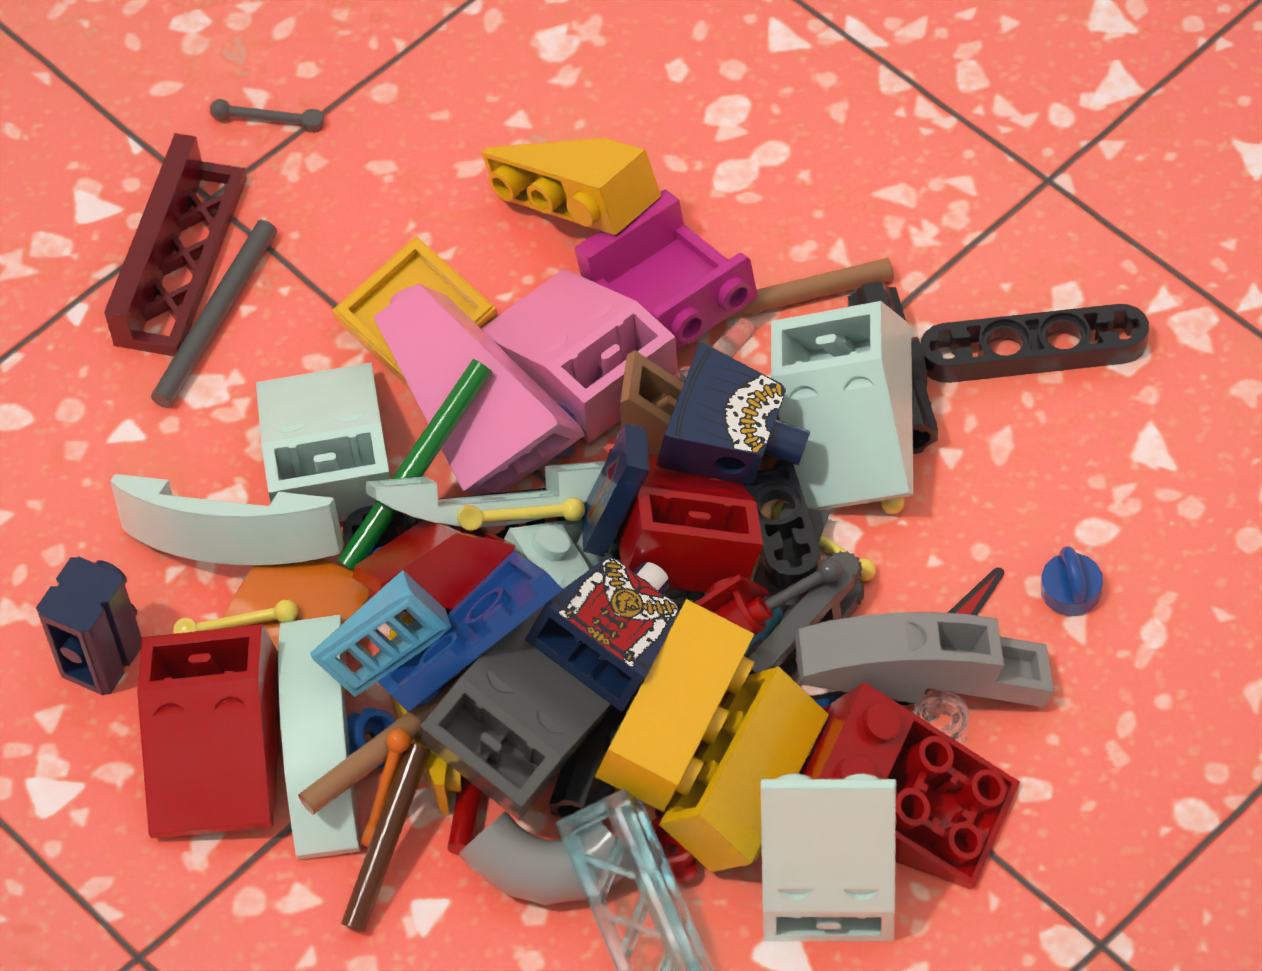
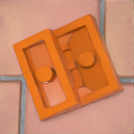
[222,558,371,651]

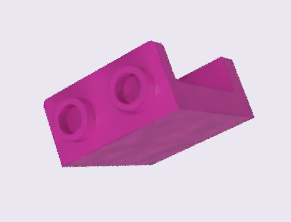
[574,189,758,352]

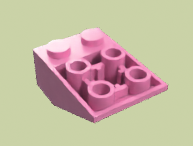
[481,269,678,444]

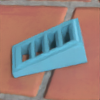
[310,570,451,697]

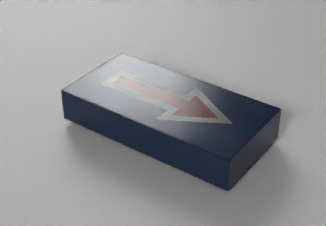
[582,423,649,557]

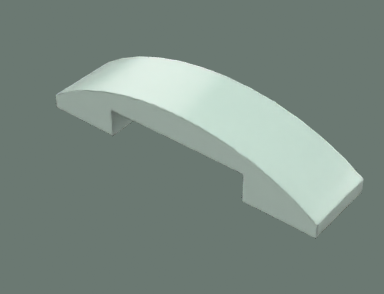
[366,461,605,527]
[110,474,344,565]
[278,614,361,860]

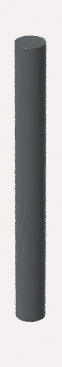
[150,219,277,408]

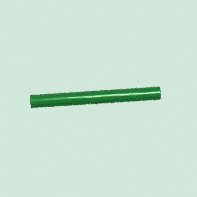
[337,359,493,571]

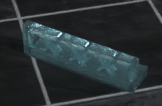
[555,789,714,971]

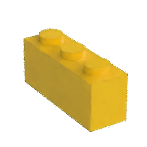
[595,599,754,812]
[659,666,829,872]

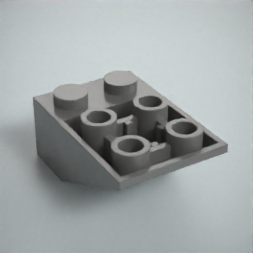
[420,605,613,821]

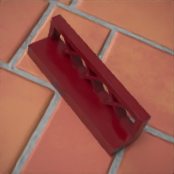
[104,133,247,357]

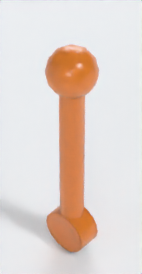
[361,728,411,847]

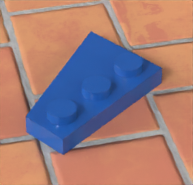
[378,550,563,712]

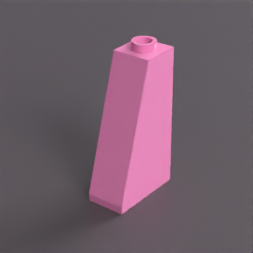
[373,283,585,495]

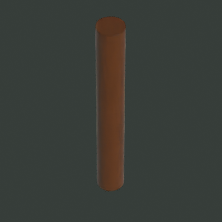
[341,743,431,933]

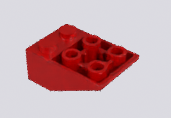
[608,448,763,593]
[137,624,280,839]
[799,682,1020,889]

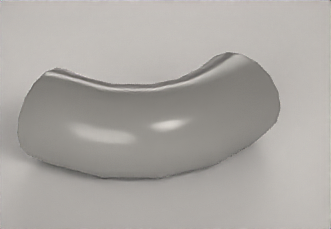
[458,812,640,905]

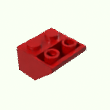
[352,520,516,614]

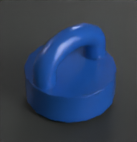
[1040,546,1103,615]

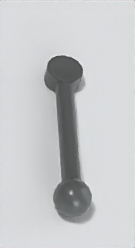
[209,99,324,133]
[765,558,842,611]

